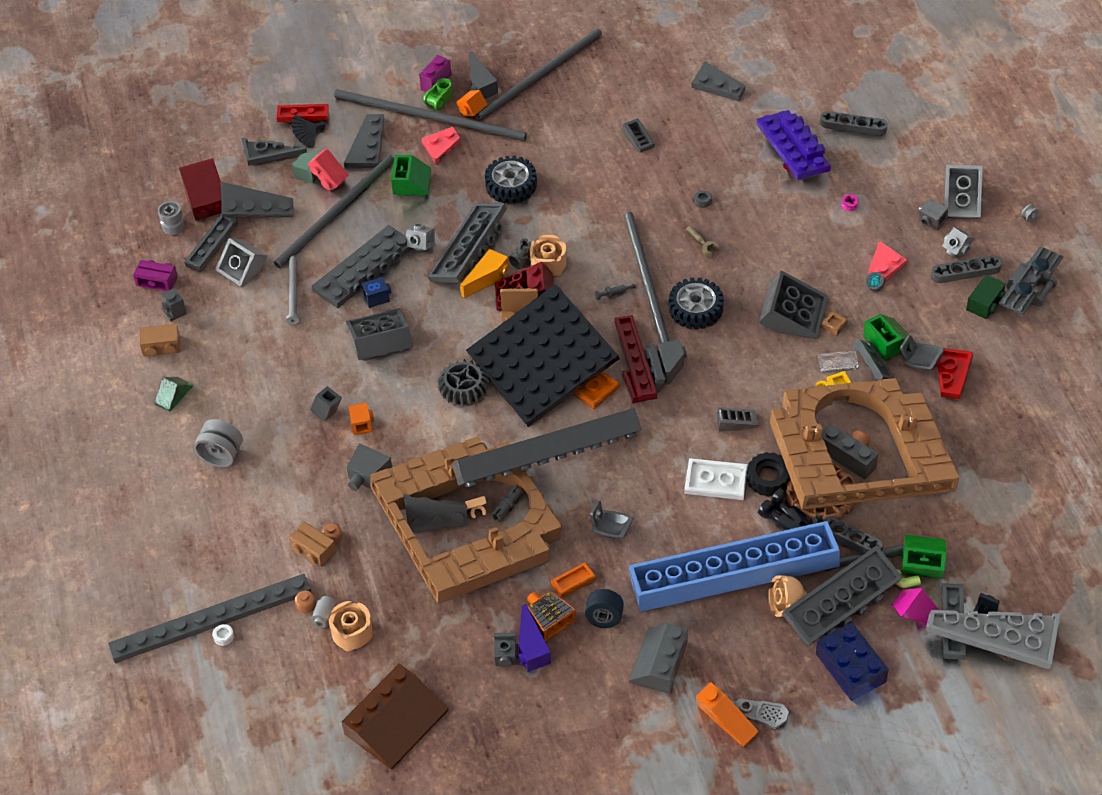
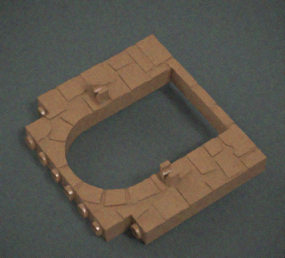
[770,378,959,509]
[370,436,563,604]

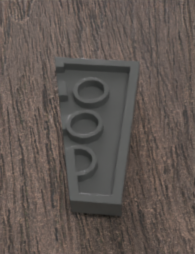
[344,114,384,168]
[221,182,294,217]

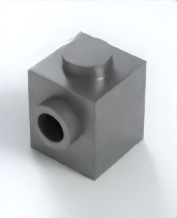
[918,198,948,231]

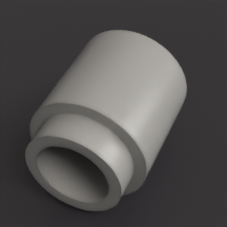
[311,596,336,628]

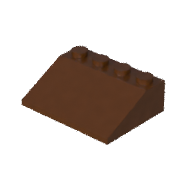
[341,664,449,770]

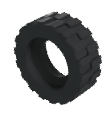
[747,452,790,497]

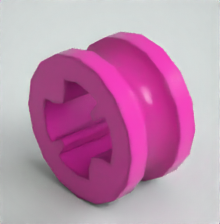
[842,194,858,211]

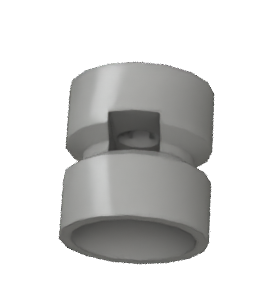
[158,201,185,235]

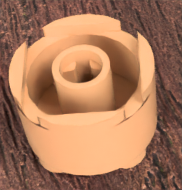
[530,235,567,277]
[329,601,373,651]

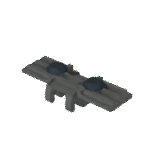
[999,246,1064,315]

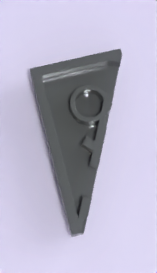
[241,138,307,166]

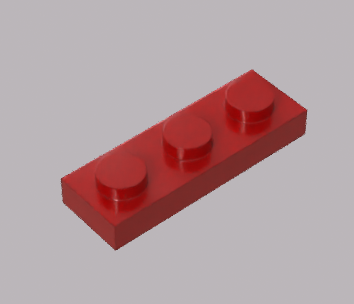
[276,104,329,122]

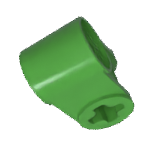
[423,78,453,111]

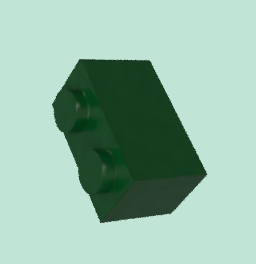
[966,275,1006,319]

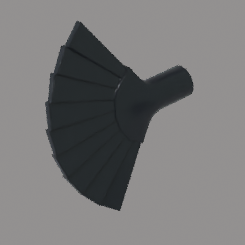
[291,114,325,147]

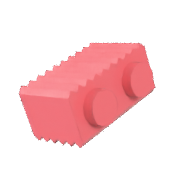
[307,148,349,191]

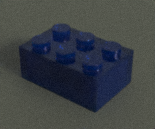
[816,622,889,701]

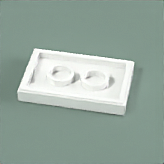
[684,458,748,500]

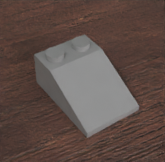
[944,165,983,218]

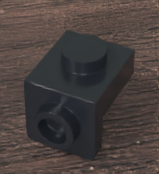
[973,593,1000,614]

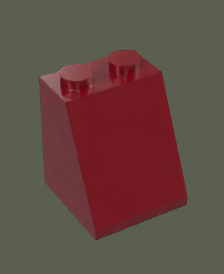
[179,158,222,221]

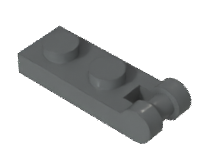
[853,340,894,381]

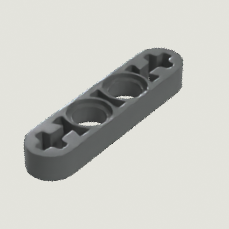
[820,111,888,136]
[931,256,1002,283]
[812,514,883,554]

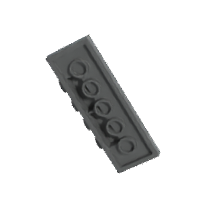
[427,203,507,283]
[312,225,412,309]
[781,546,903,647]

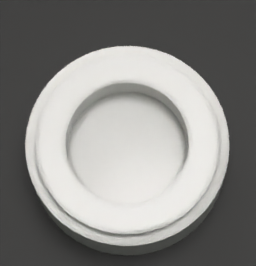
[213,624,234,646]

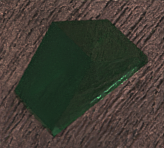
[154,377,193,412]

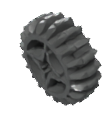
[438,359,489,407]

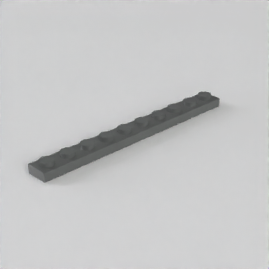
[108,573,311,663]

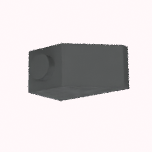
[657,340,687,384]

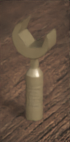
[686,225,718,258]

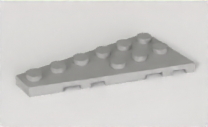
[926,610,1060,669]

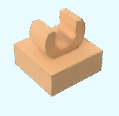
[464,496,487,519]

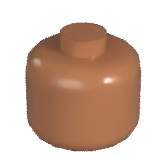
[851,430,870,446]
[322,523,342,544]
[295,591,316,613]

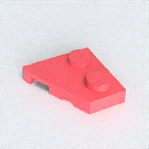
[422,127,460,164]
[869,241,907,282]

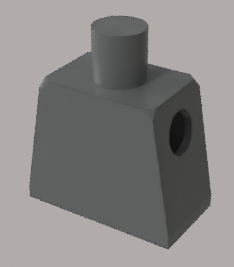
[347,443,392,491]

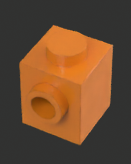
[456,90,488,116]
[348,403,374,435]

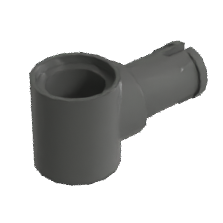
[509,238,532,269]

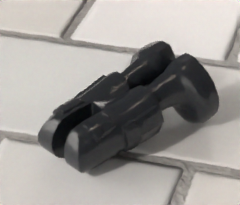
[758,488,814,531]

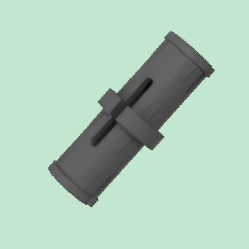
[490,485,523,522]

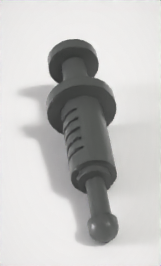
[595,284,636,300]

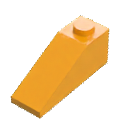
[460,249,510,298]

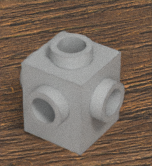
[406,223,435,251]
[942,227,975,257]

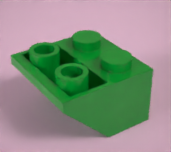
[391,155,431,195]
[863,314,916,361]
[901,534,946,579]

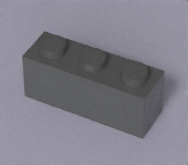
[821,424,878,479]

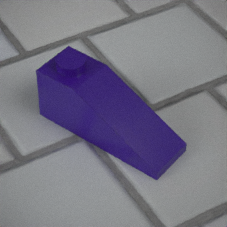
[517,604,551,672]

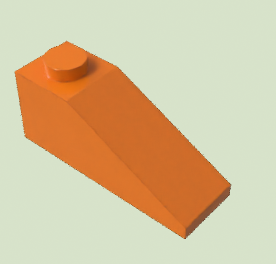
[696,682,759,747]

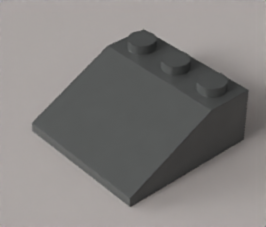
[759,270,828,339]
[346,308,413,361]

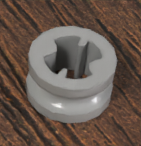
[1021,204,1039,222]

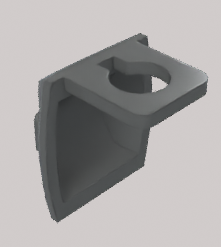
[900,335,944,370]
[590,500,634,539]

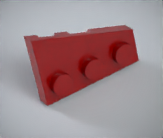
[937,348,973,399]

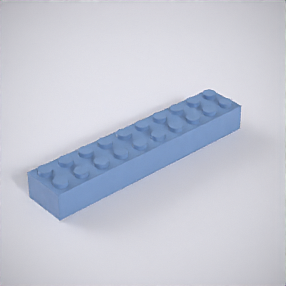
[629,521,840,612]

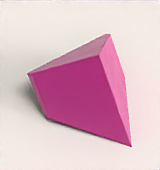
[892,588,939,626]

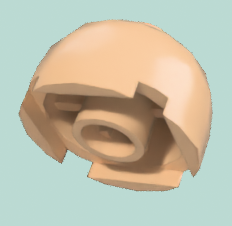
[769,575,807,617]

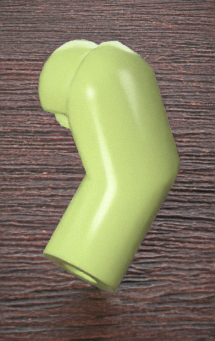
[895,569,921,589]

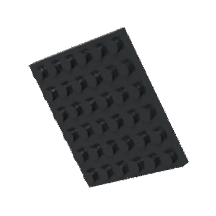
[466,284,620,427]

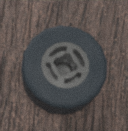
[585,589,624,628]

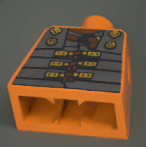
[527,592,576,642]

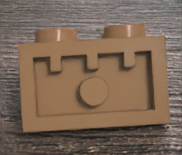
[500,288,538,324]

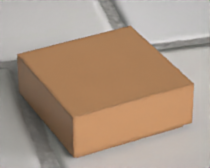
[821,311,848,335]

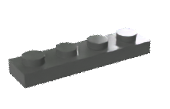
[184,214,238,272]
[941,583,966,660]

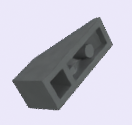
[469,52,498,99]

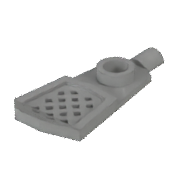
[731,698,789,729]

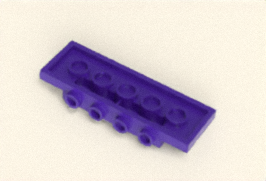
[757,110,831,180]

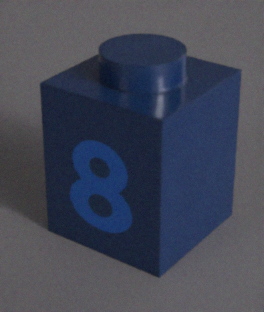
[362,277,392,308]

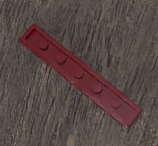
[614,315,657,402]

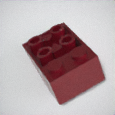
[495,261,554,311]

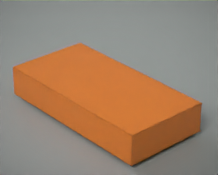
[550,562,596,599]

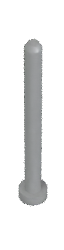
[286,256,299,325]

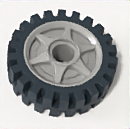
[485,156,537,204]
[669,277,724,329]

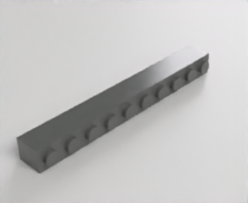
[451,408,642,488]

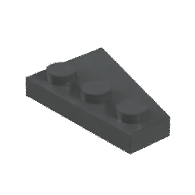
[692,61,745,101]
[403,494,468,532]

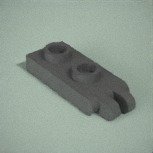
[644,343,666,392]

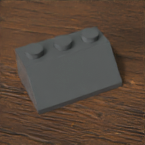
[629,623,688,694]

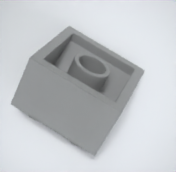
[215,238,268,287]

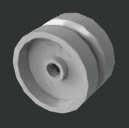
[193,419,243,467]

